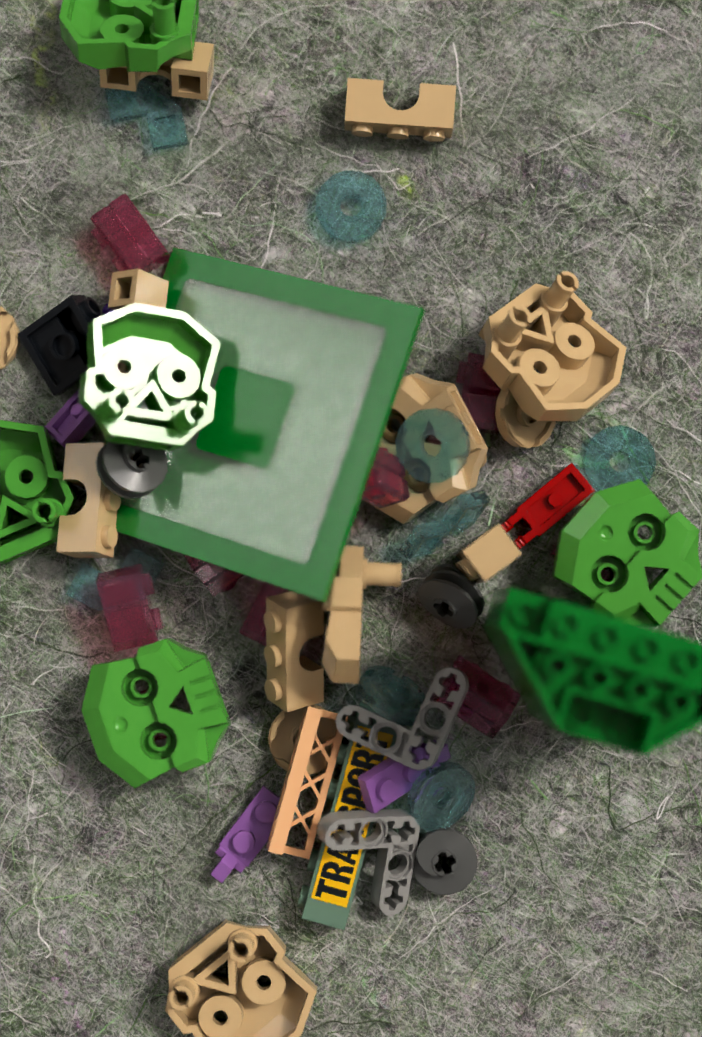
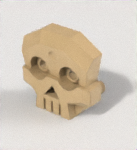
[478,271,627,421]
[362,373,488,524]
[322,546,402,684]
[165,919,317,1037]

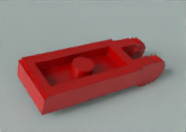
[501,463,595,550]

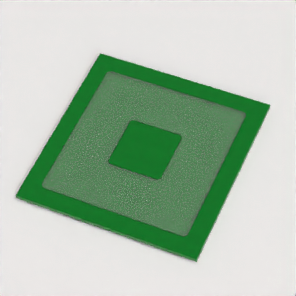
[84,247,425,602]

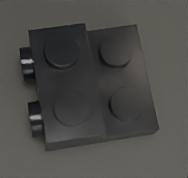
[17,295,101,396]

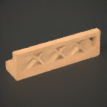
[266,705,348,859]

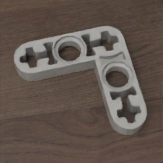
[336,667,469,770]
[317,809,420,916]

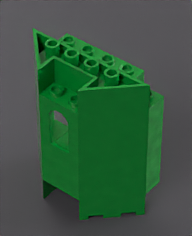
[481,587,702,756]

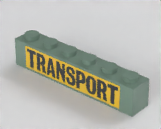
[297,701,403,930]

